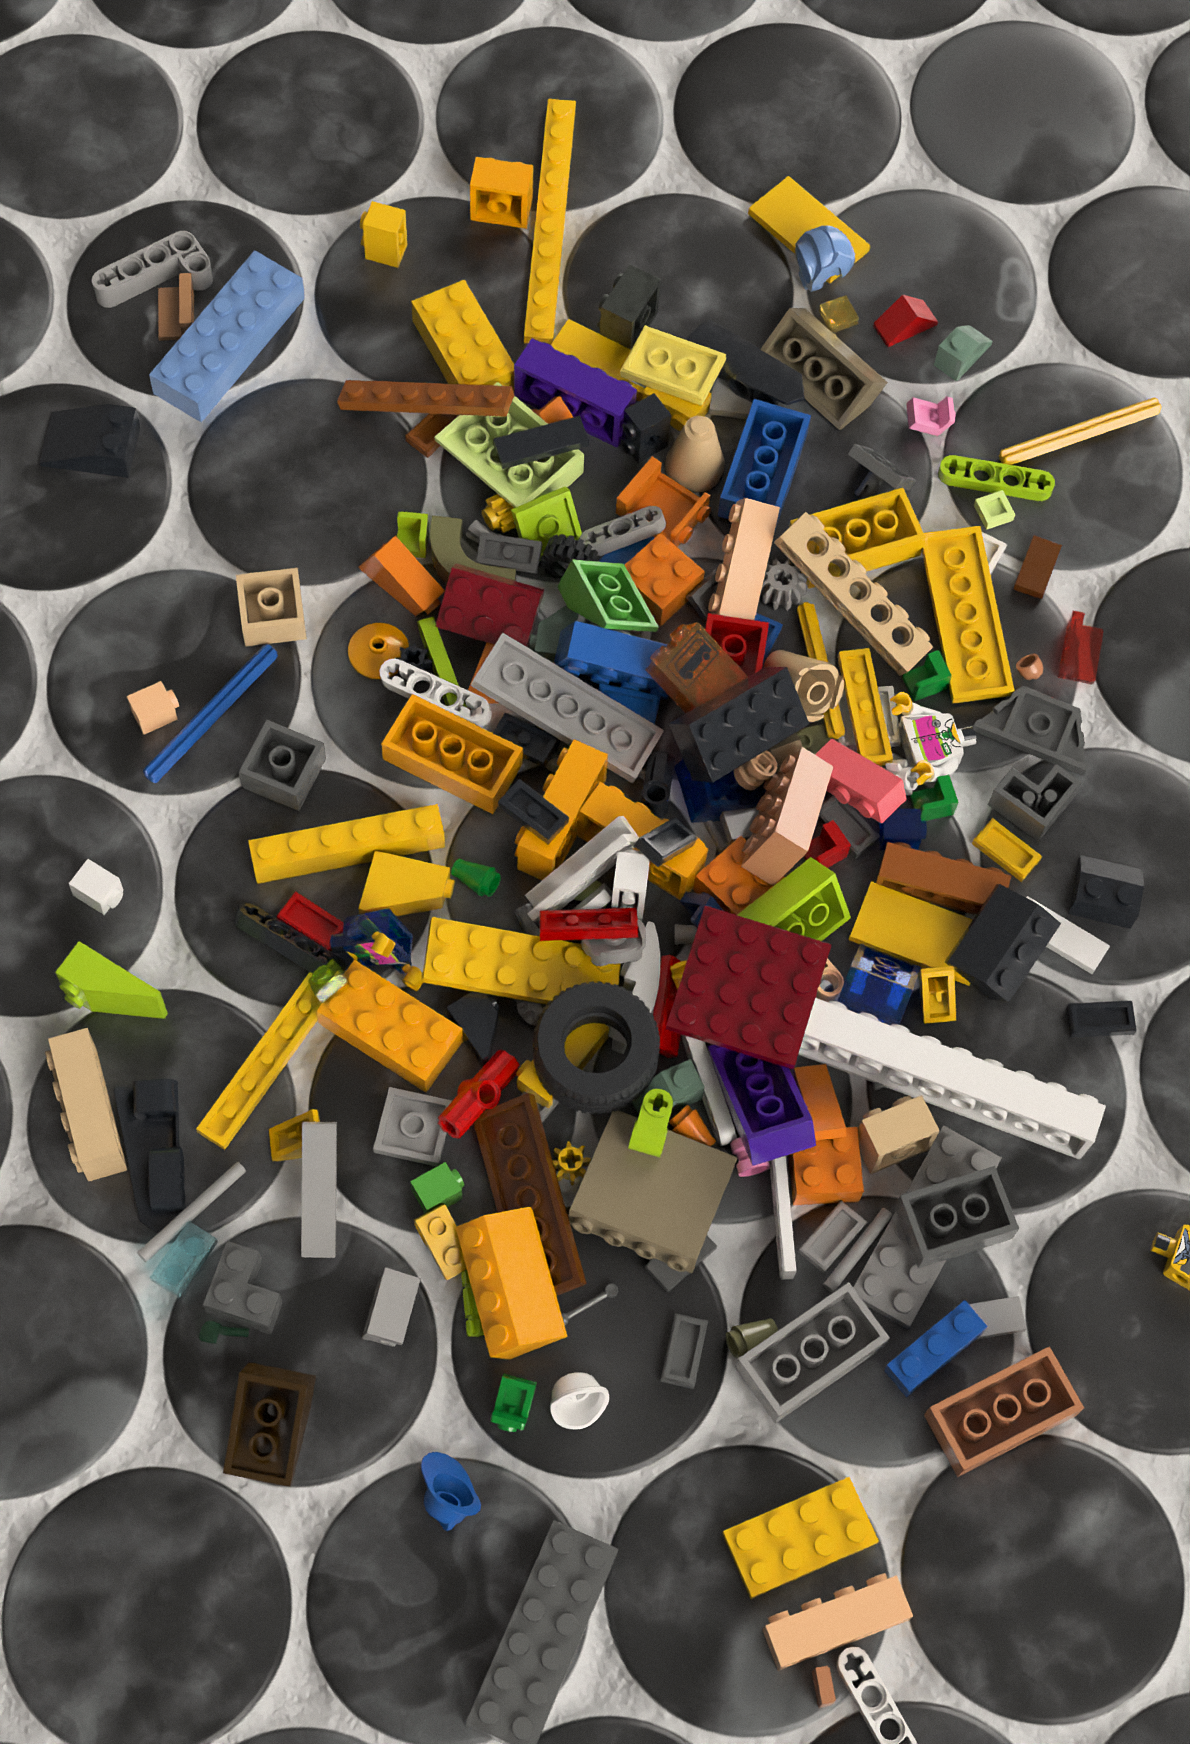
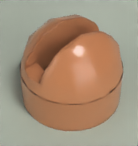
[1016,654,1043,680]

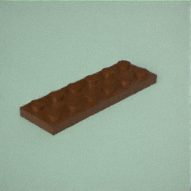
[474,1093,587,1296]

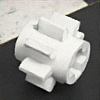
[884,759,919,795]

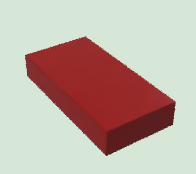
[276,891,348,951]

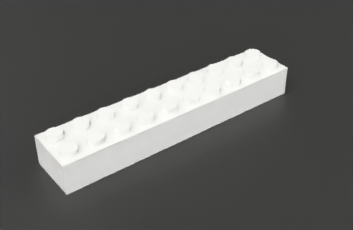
[799,998,1106,1159]

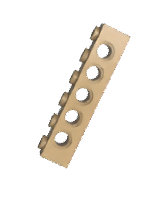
[774,512,933,676]

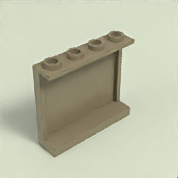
[568,1111,738,1273]

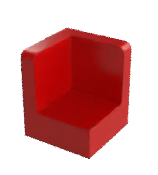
[803,820,851,868]

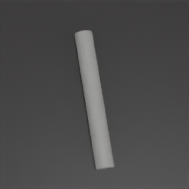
[823,1208,893,1293]

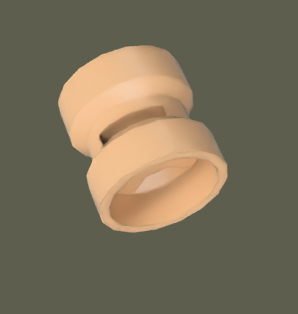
[734,750,777,790]

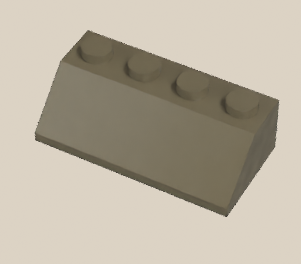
[761,308,888,430]

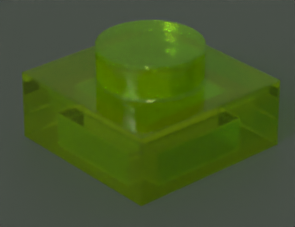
[308,959,348,1003]

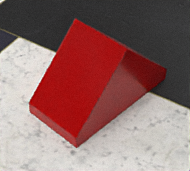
[873,295,938,347]

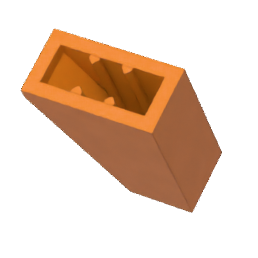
[359,536,445,616]

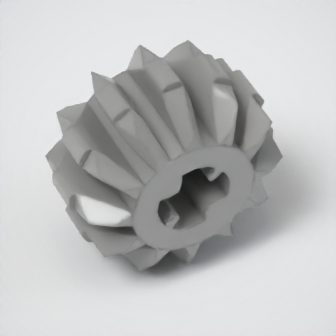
[760,558,807,611]

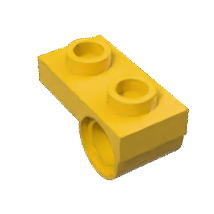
[414,1204,467,1280]

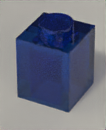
[879,809,927,850]

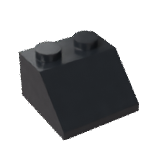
[1068,855,1144,929]

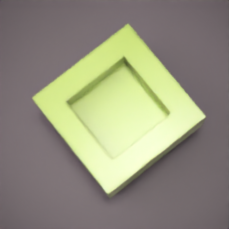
[974,490,1015,530]

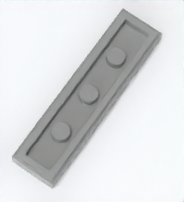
[301,1122,337,1258]

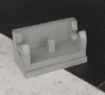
[361,1268,421,1347]

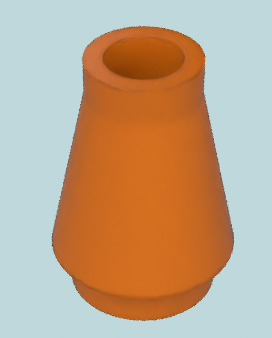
[669,1105,716,1147]

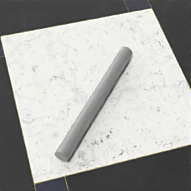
[137,1162,246,1262]

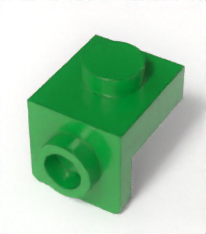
[490,1373,537,1432]

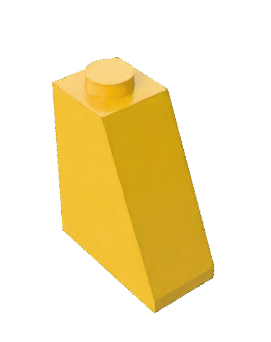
[359,851,455,921]

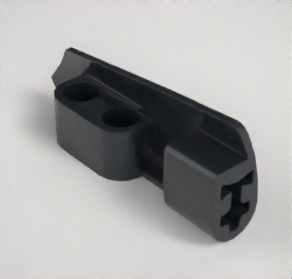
[686,320,805,405]
[114,1078,186,1241]

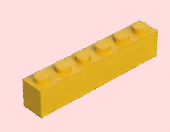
[248,804,445,884]

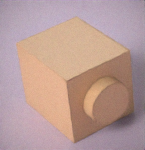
[127,681,179,735]

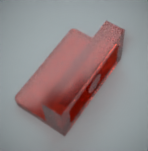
[1058,611,1104,685]

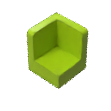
[397,512,429,558]

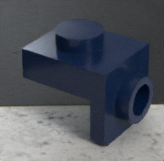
[680,891,724,929]

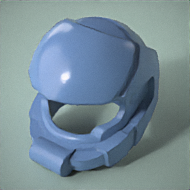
[795,225,855,292]

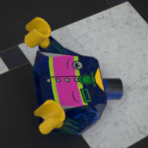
[330,909,424,991]

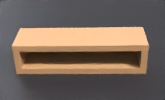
[708,498,780,620]
[762,1573,913,1671]

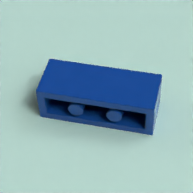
[884,1300,988,1398]

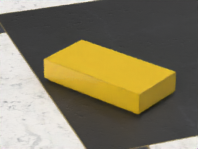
[972,818,1042,882]

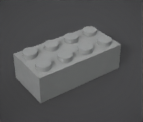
[735,1282,890,1423]

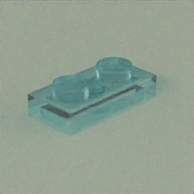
[150,1221,218,1298]

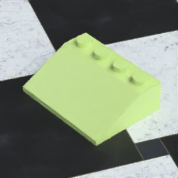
[434,382,584,508]

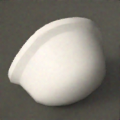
[550,1372,609,1429]

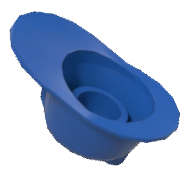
[420,1452,481,1531]

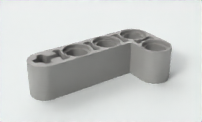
[92,231,213,308]

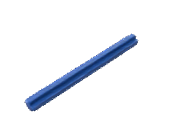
[143,644,278,783]

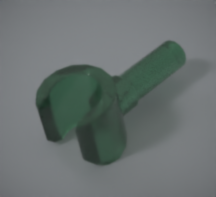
[199,1321,249,1344]

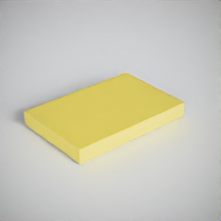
[620,326,726,406]

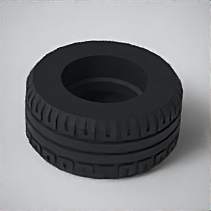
[533,981,660,1114]

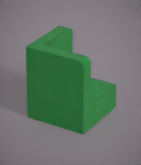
[902,650,952,702]
[910,774,959,823]

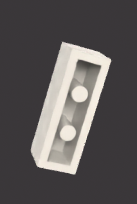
[611,850,650,921]

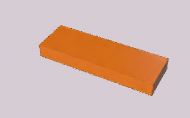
[794,1064,846,1141]

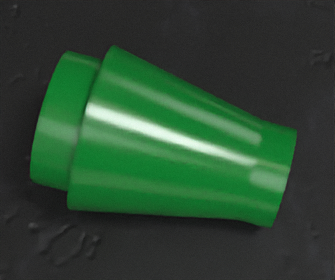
[451,858,501,897]

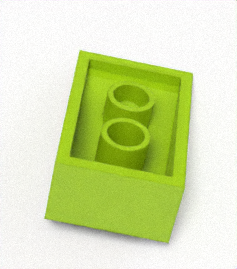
[55,941,168,1019]

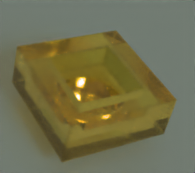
[819,295,859,333]

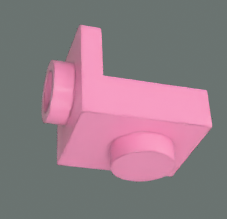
[906,396,955,436]

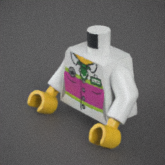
[890,692,976,785]

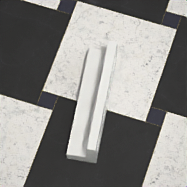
[525,816,639,921]

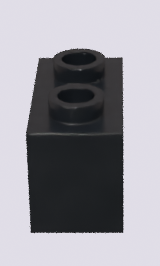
[621,393,671,463]

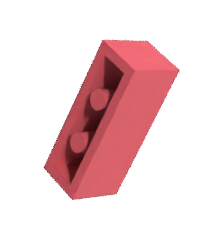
[815,739,907,824]

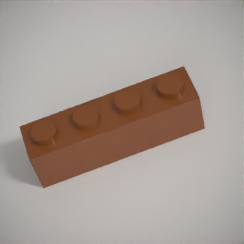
[876,842,1011,915]

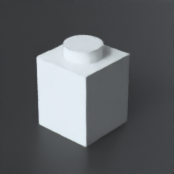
[69,859,123,915]

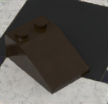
[223,1362,316,1487]

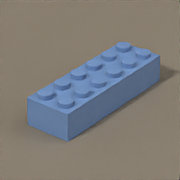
[149,250,305,423]

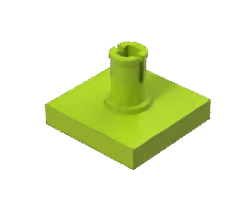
[511,486,582,559]

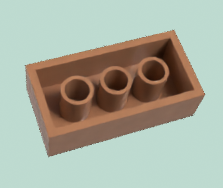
[741,747,833,886]
[924,1346,1084,1477]

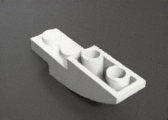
[608,921,660,1054]

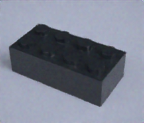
[669,667,809,783]

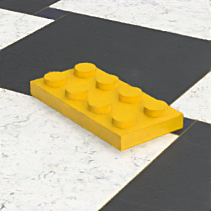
[722,1476,879,1599]

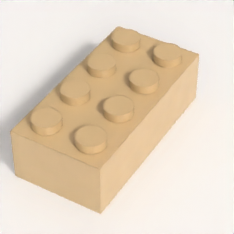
[45,1028,127,1182]

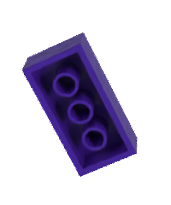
[514,338,637,448]
[708,1045,816,1166]

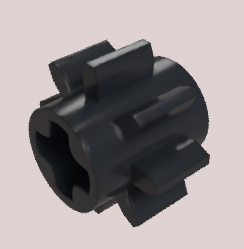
[394,643,433,678]

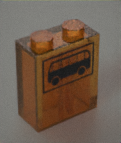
[645,622,748,713]

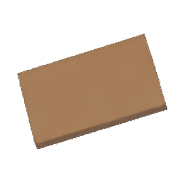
[158,273,194,341]

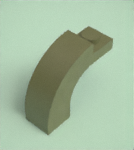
[430,515,516,584]

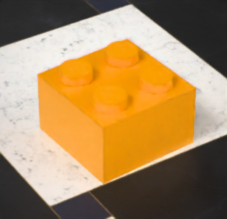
[470,157,533,229]

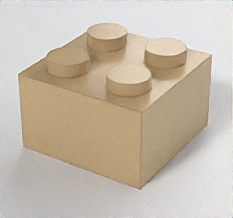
[236,568,307,647]
[858,1095,940,1174]

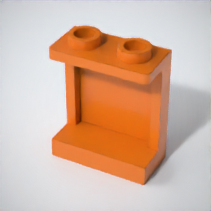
[616,456,711,547]

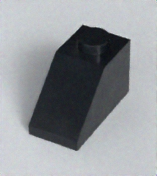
[447,991,500,1068]

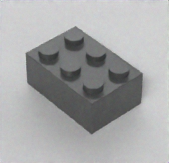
[895,1166,1019,1268]

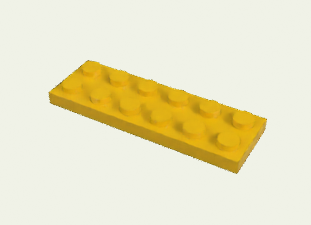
[922,526,1015,704]
[421,917,621,1005]

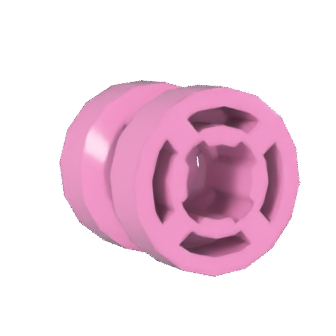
[730,1137,771,1177]

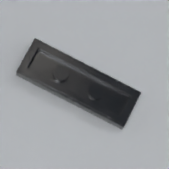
[493,416,589,469]

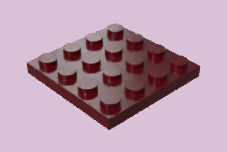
[666,906,832,1069]

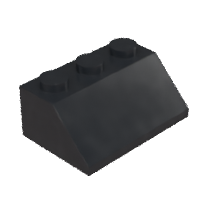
[945,884,1061,1002]

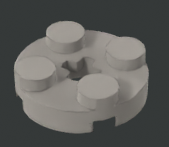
[581,919,646,966]

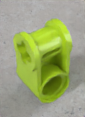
[628,1088,673,1158]

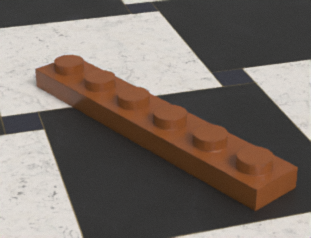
[337,380,514,417]

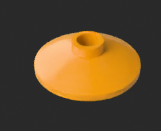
[348,623,409,679]

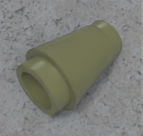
[726,1318,778,1358]

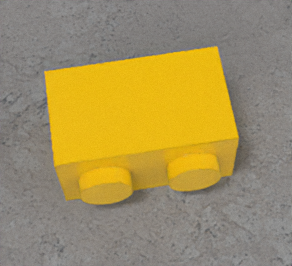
[360,201,407,268]

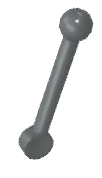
[561,1283,618,1325]

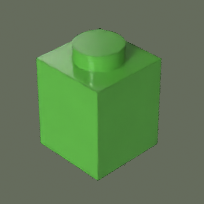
[410,1162,465,1213]

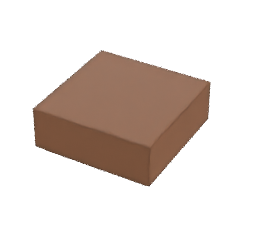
[812,1666,836,1708]

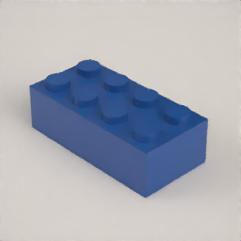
[718,399,811,533]
[554,621,695,700]

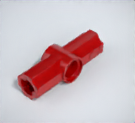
[438,1050,520,1139]

